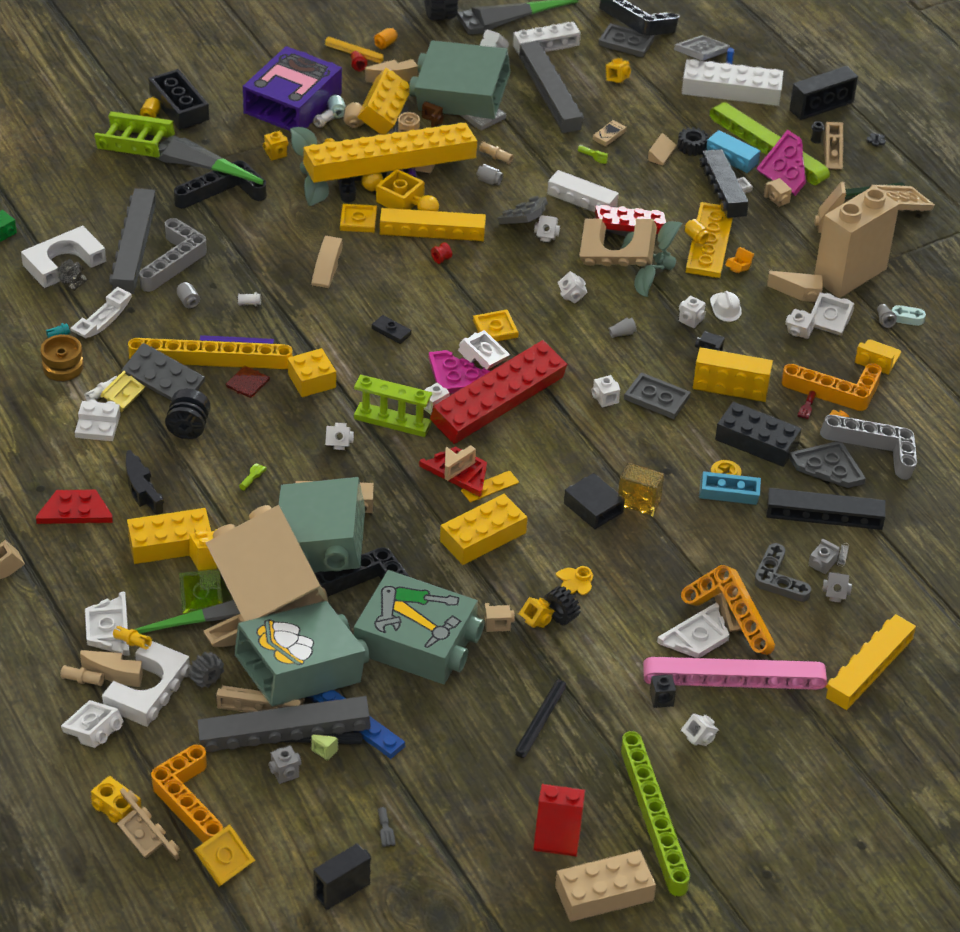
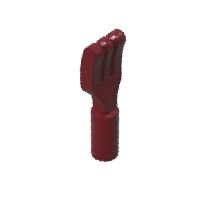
[797,391,816,419]

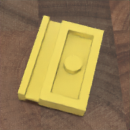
[100,371,145,413]

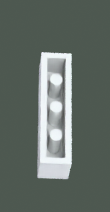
[547,170,618,212]

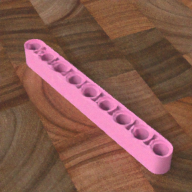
[643,657,827,689]

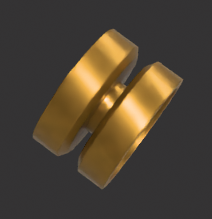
[40,335,84,381]

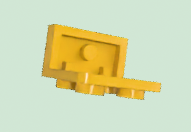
[855,340,901,375]

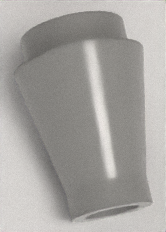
[877,304,897,328]
[608,318,637,338]

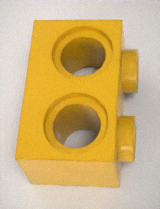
[91,775,141,823]

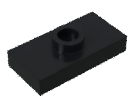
[372,315,411,344]

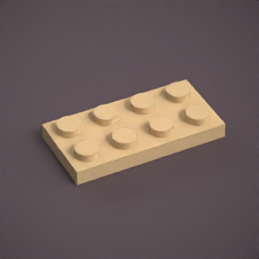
[870,185,934,211]

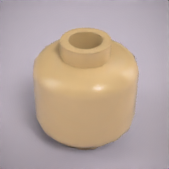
[344,102,364,128]

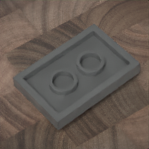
[598,23,655,57]
[624,373,691,419]

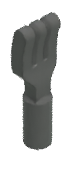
[378,807,395,847]

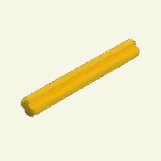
[325,37,384,63]

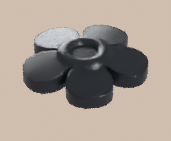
[867,133,886,146]

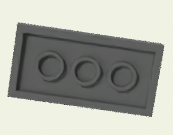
[122,343,205,400]

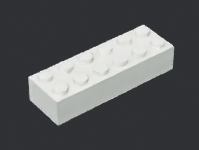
[682,59,783,106]

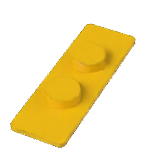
[461,471,519,502]

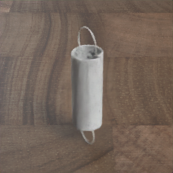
[837,543,849,566]

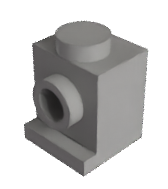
[808,539,840,574]

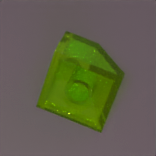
[179,569,223,613]

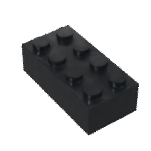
[789,66,858,120]
[149,69,209,130]
[715,402,802,467]

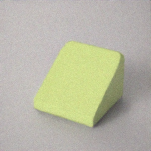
[311,734,338,760]

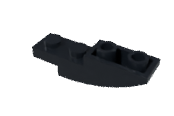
[126,450,164,515]

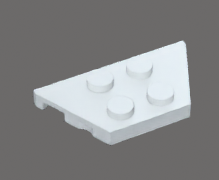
[85,592,130,656]
[657,603,729,658]

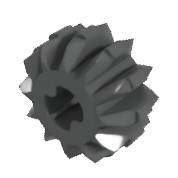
[188,652,224,688]

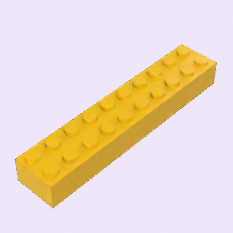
[303,123,477,183]

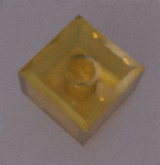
[618,463,664,516]

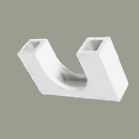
[21,226,106,288]
[102,641,190,727]

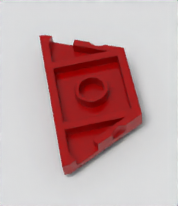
[419,447,487,497]
[36,490,113,524]

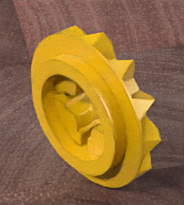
[711,460,741,476]

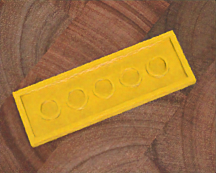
[685,202,733,278]

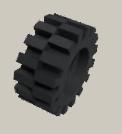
[678,127,709,156]
[544,586,581,625]

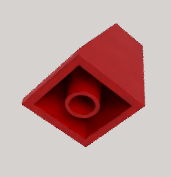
[533,784,585,857]

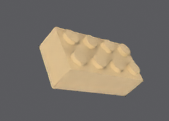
[555,850,656,922]

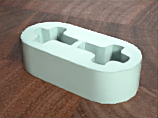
[892,305,926,326]

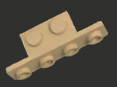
[117,788,180,861]

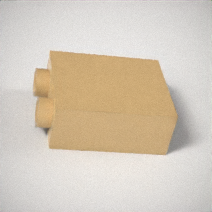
[814,187,899,298]
[206,505,328,621]

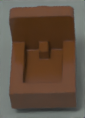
[422,101,444,128]

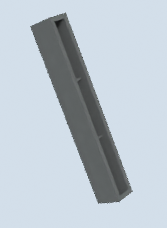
[519,41,584,133]
[109,188,156,294]
[198,696,371,752]

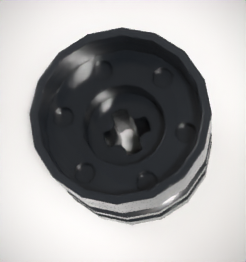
[165,388,211,439]

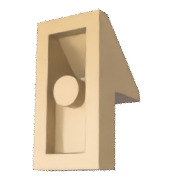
[445,445,476,481]

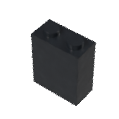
[564,473,625,529]
[313,843,371,910]

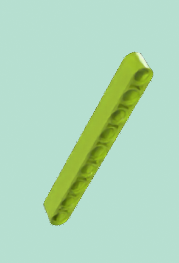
[709,102,830,186]
[621,731,690,896]

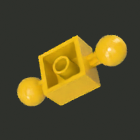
[362,169,439,211]

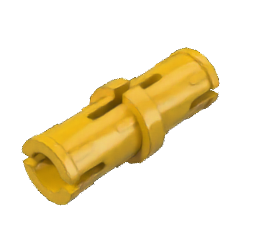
[113,626,152,649]

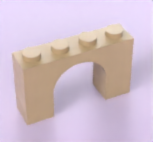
[579,219,657,266]

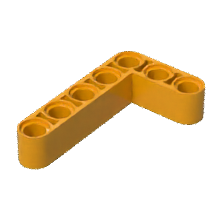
[781,364,882,411]
[681,565,775,655]
[151,745,223,843]

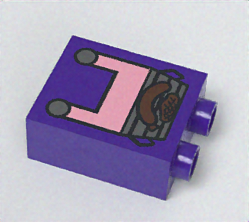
[243,46,342,131]

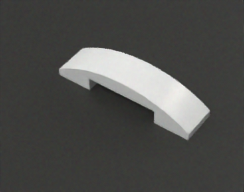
[71,287,132,338]

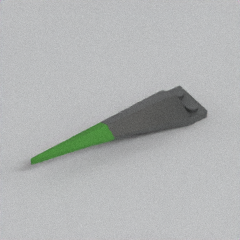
[457,0,578,35]
[153,136,263,184]
[134,600,240,634]

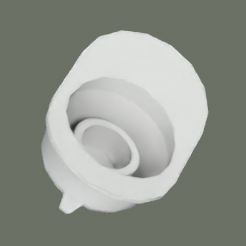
[710,291,741,322]

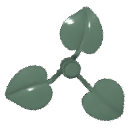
[290,127,329,206]
[621,221,683,297]

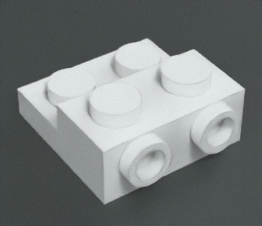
[811,292,854,336]
[458,330,510,370]
[75,399,120,441]
[61,700,124,748]

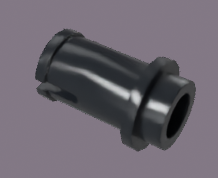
[811,121,825,144]

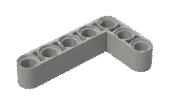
[139,218,207,292]
[820,415,917,480]

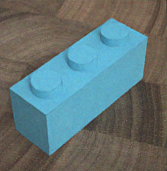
[706,130,760,173]
[699,471,761,505]

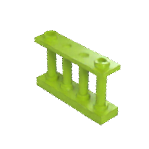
[94,112,175,158]
[354,374,432,437]

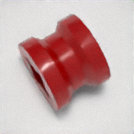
[431,242,452,264]

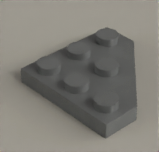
[497,196,548,224]
[789,441,866,488]

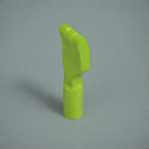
[578,145,608,164]
[239,463,267,491]

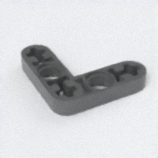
[754,543,811,602]

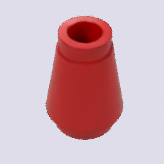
[351,51,368,71]

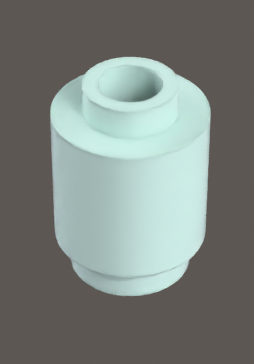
[327,95,346,118]

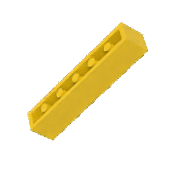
[380,208,486,241]
[826,614,916,710]

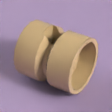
[398,112,420,133]

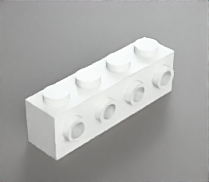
[513,22,580,55]

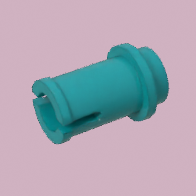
[46,323,70,338]

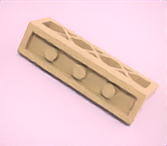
[216,686,305,713]

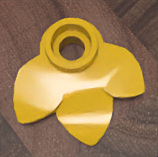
[556,566,593,595]

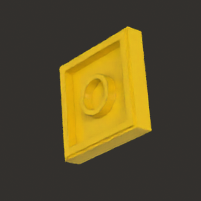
[340,204,377,233]
[473,310,519,342]
[194,824,255,886]

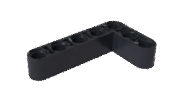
[599,0,679,36]
[174,160,267,208]
[314,547,410,597]

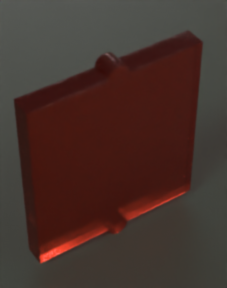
[226,366,270,398]

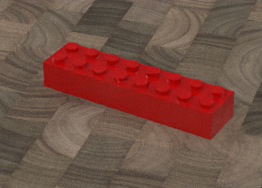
[430,340,567,444]

